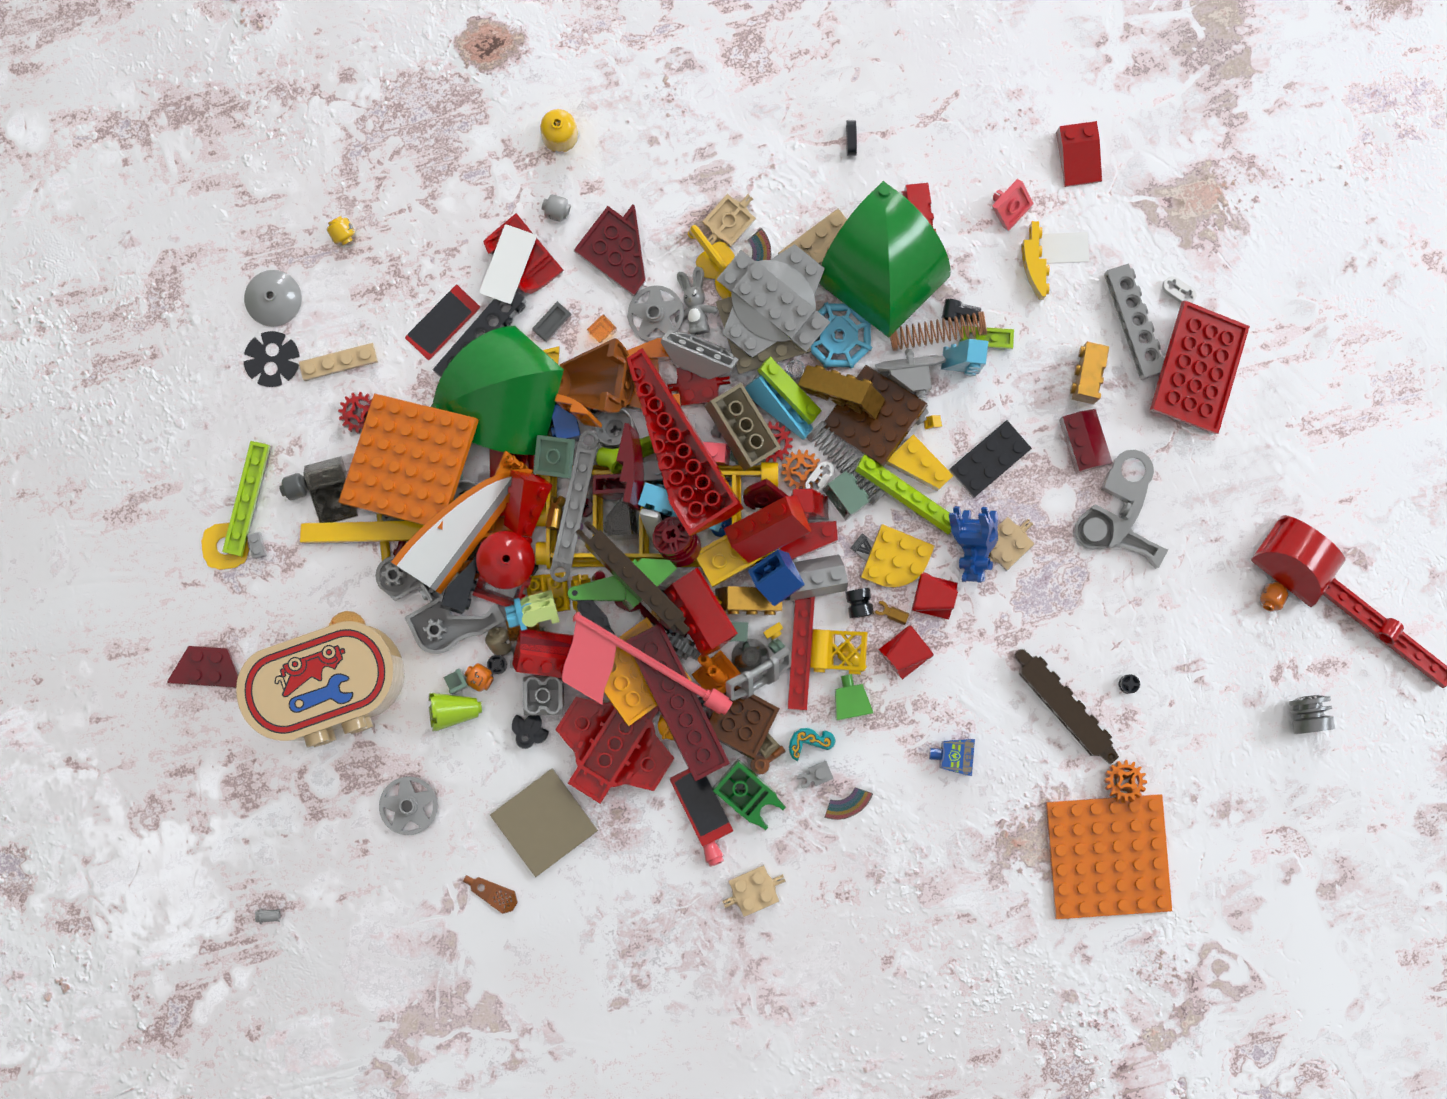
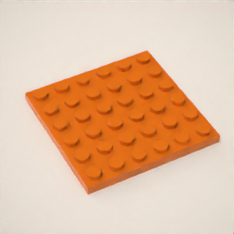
[339,393,479,530]
[1046,794,1172,919]

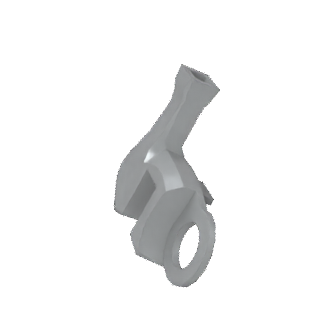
[1075,450,1169,569]

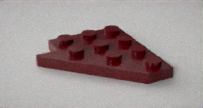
[574,204,646,296]

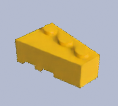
[886,434,953,491]

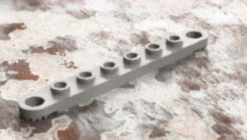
[550,430,599,582]

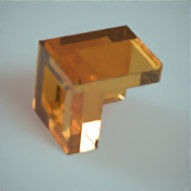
[587,314,617,343]

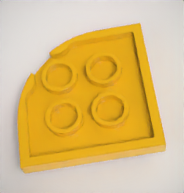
[860,524,935,587]

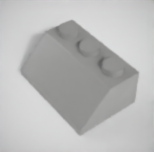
[789,554,848,601]

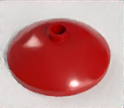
[476,531,535,589]

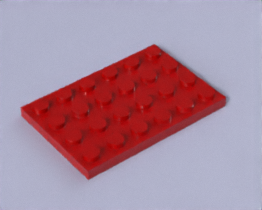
[1150,300,1250,434]

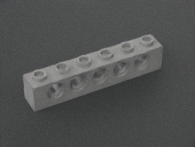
[1104,263,1165,380]

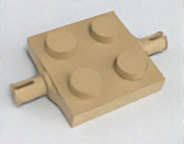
[702,193,756,247]
[988,517,1035,571]
[722,865,786,917]

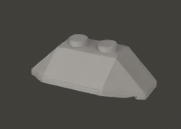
[661,330,738,379]

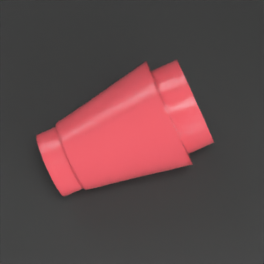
[703,841,724,867]

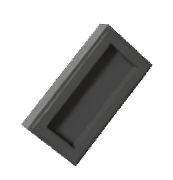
[532,301,572,342]

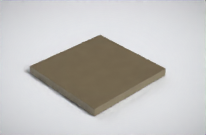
[490,768,598,878]

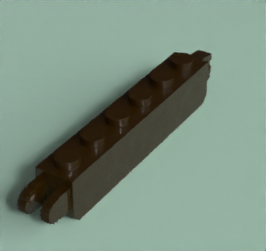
[575,521,690,636]
[1015,649,1119,764]

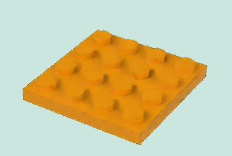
[604,617,692,726]

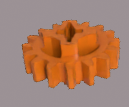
[781,449,823,489]
[1104,760,1147,803]

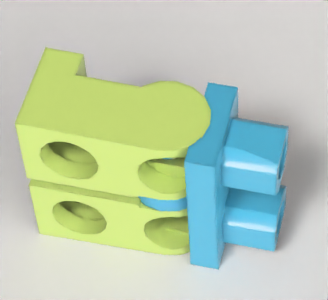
[505,590,560,631]

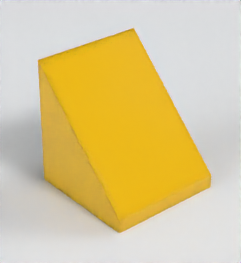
[924,415,942,429]

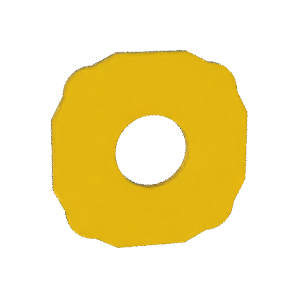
[201,522,249,570]

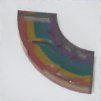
[747,228,771,261]
[824,787,873,820]

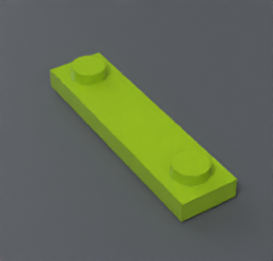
[757,356,822,425]

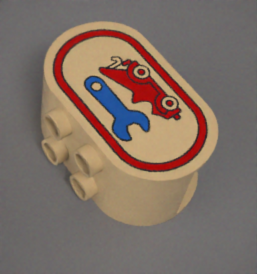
[236,621,404,748]

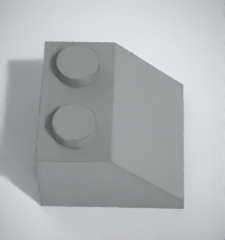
[887,366,932,399]

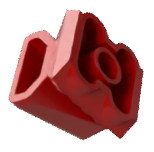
[912,572,958,620]
[878,625,934,680]

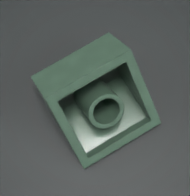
[823,471,869,521]

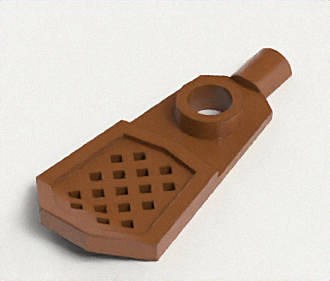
[463,875,518,914]

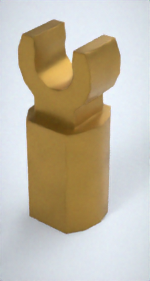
[545,496,566,530]
[874,601,910,625]

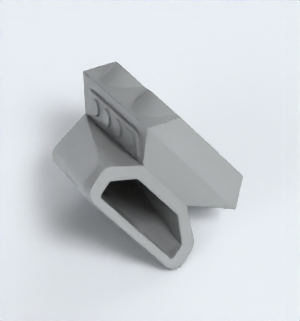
[523,676,564,716]

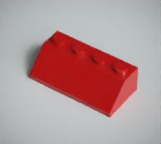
[724,496,812,563]
[664,568,738,657]

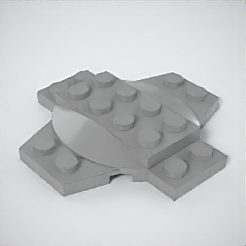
[717,244,830,358]

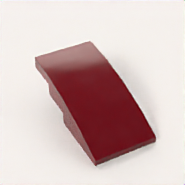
[616,423,644,511]

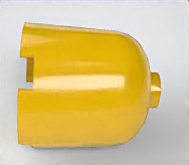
[540,109,578,152]

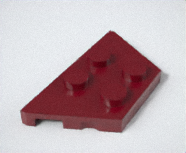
[167,646,239,688]

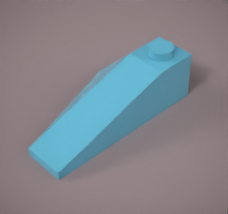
[745,374,813,440]

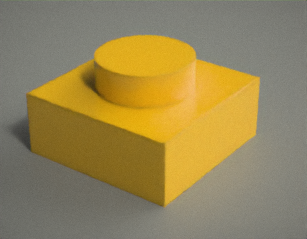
[763,622,783,640]

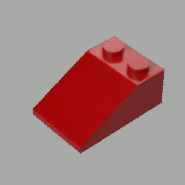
[1056,121,1102,187]

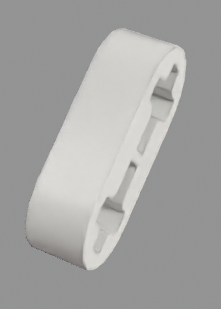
[1162,276,1197,303]
[805,461,834,492]

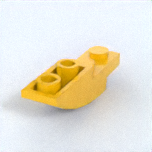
[1021,221,1050,300]

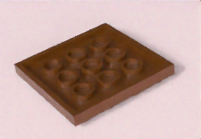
[824,365,928,467]

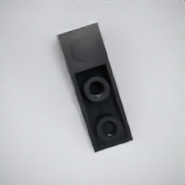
[440,558,479,614]

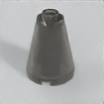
[731,639,770,676]

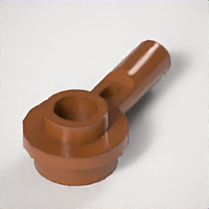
[751,745,786,774]

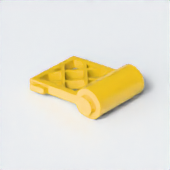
[810,629,868,675]

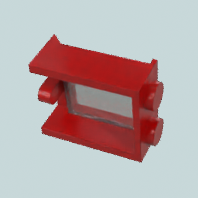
[472,562,532,607]

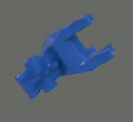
[949,506,998,583]

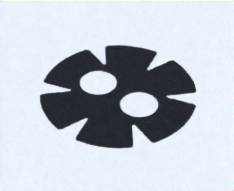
[243,331,300,387]

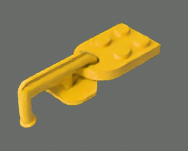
[688,225,735,299]

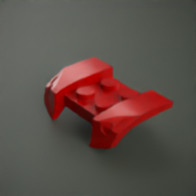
[483,213,564,294]

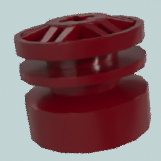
[653,516,701,567]

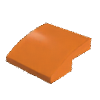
[555,394,602,428]

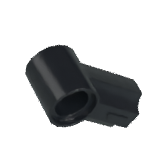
[941,299,981,324]

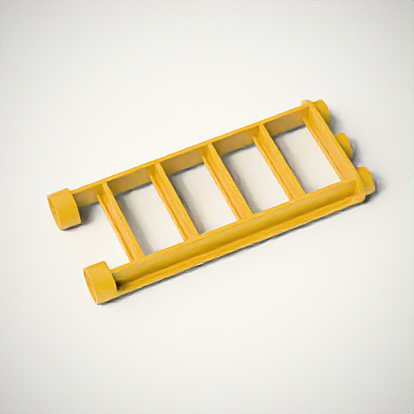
[535,462,778,569]

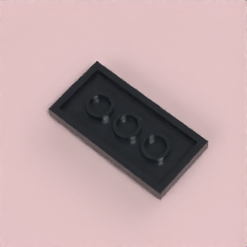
[949,420,1032,498]

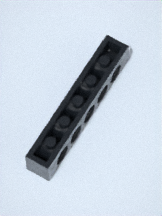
[432,291,526,378]

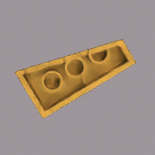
[798,365,885,419]

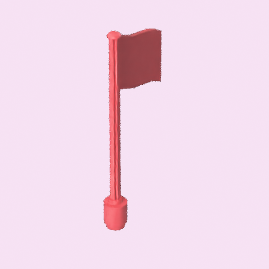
[562,612,732,715]

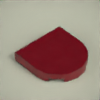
[743,478,788,510]

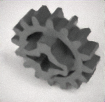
[666,632,701,661]

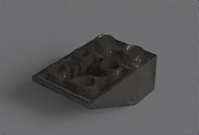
[303,456,358,523]

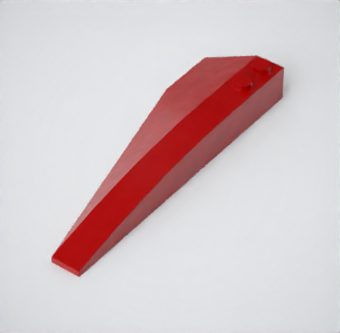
[626,348,744,536]

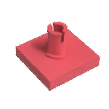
[992,179,1034,231]

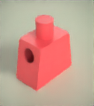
[703,442,731,465]

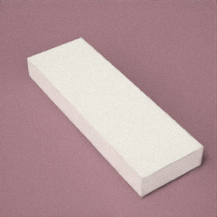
[639,508,662,547]

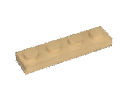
[299,343,378,381]

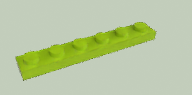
[222,441,271,557]
[855,454,951,535]

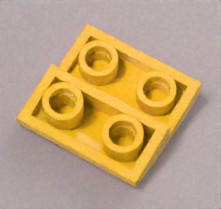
[526,572,571,612]

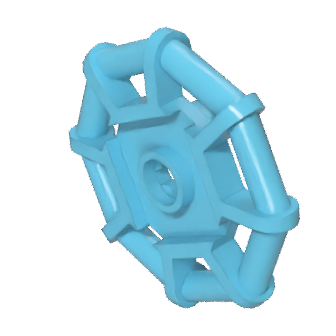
[810,302,873,369]

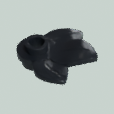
[512,715,549,749]

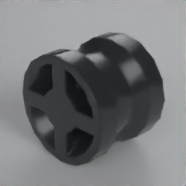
[487,655,508,674]
[1118,674,1140,694]

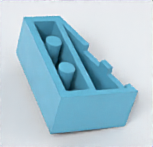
[941,339,988,376]

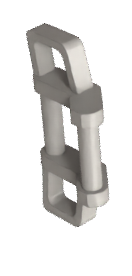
[726,647,791,700]

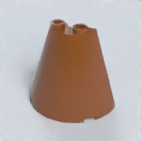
[558,338,634,413]

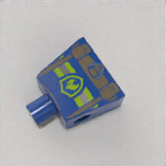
[929,739,975,776]

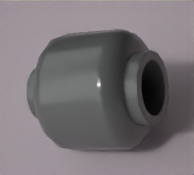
[279,473,310,500]

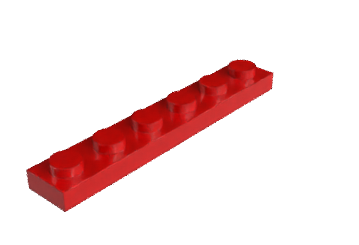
[788,597,815,710]

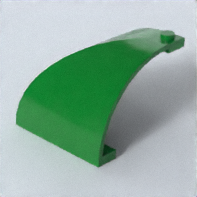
[819,181,951,338]
[431,326,564,455]

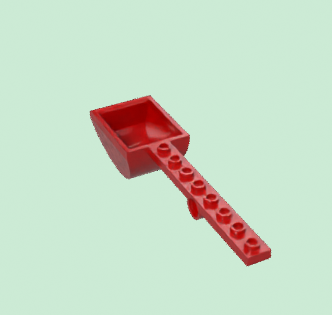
[1251,515,1447,689]

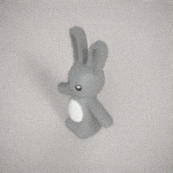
[675,267,718,335]

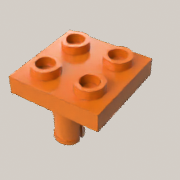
[691,650,741,694]

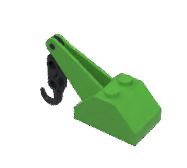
[567,558,677,635]

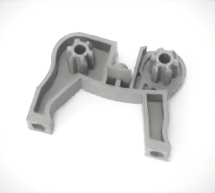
[375,557,507,654]

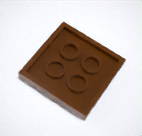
[709,685,780,760]

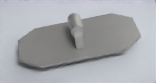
[875,349,946,371]

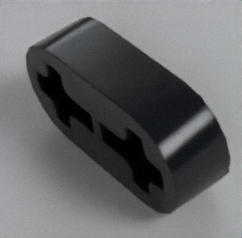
[846,120,857,156]

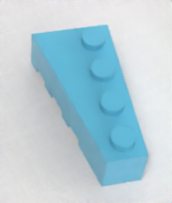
[638,482,722,532]

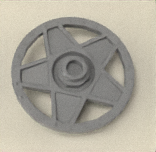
[628,285,684,341]
[379,777,438,835]

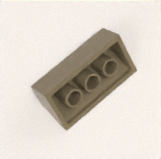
[704,382,781,471]

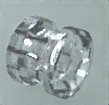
[785,360,805,381]

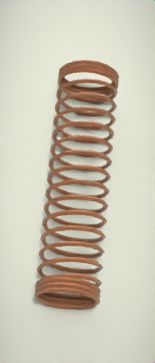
[890,311,987,351]

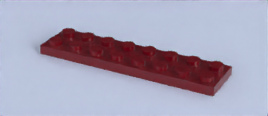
[625,623,730,781]

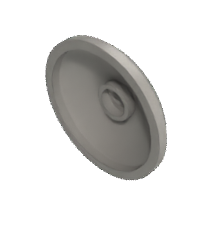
[244,270,302,327]

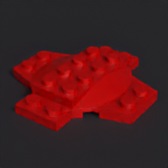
[555,697,674,804]

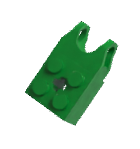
[712,759,786,831]

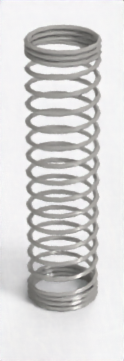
[806,421,886,505]

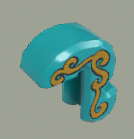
[789,728,836,761]

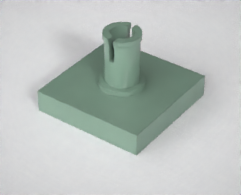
[533,435,575,478]

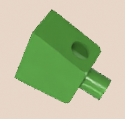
[835,674,873,720]

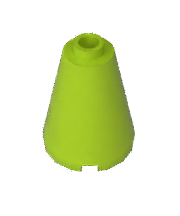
[428,693,482,732]

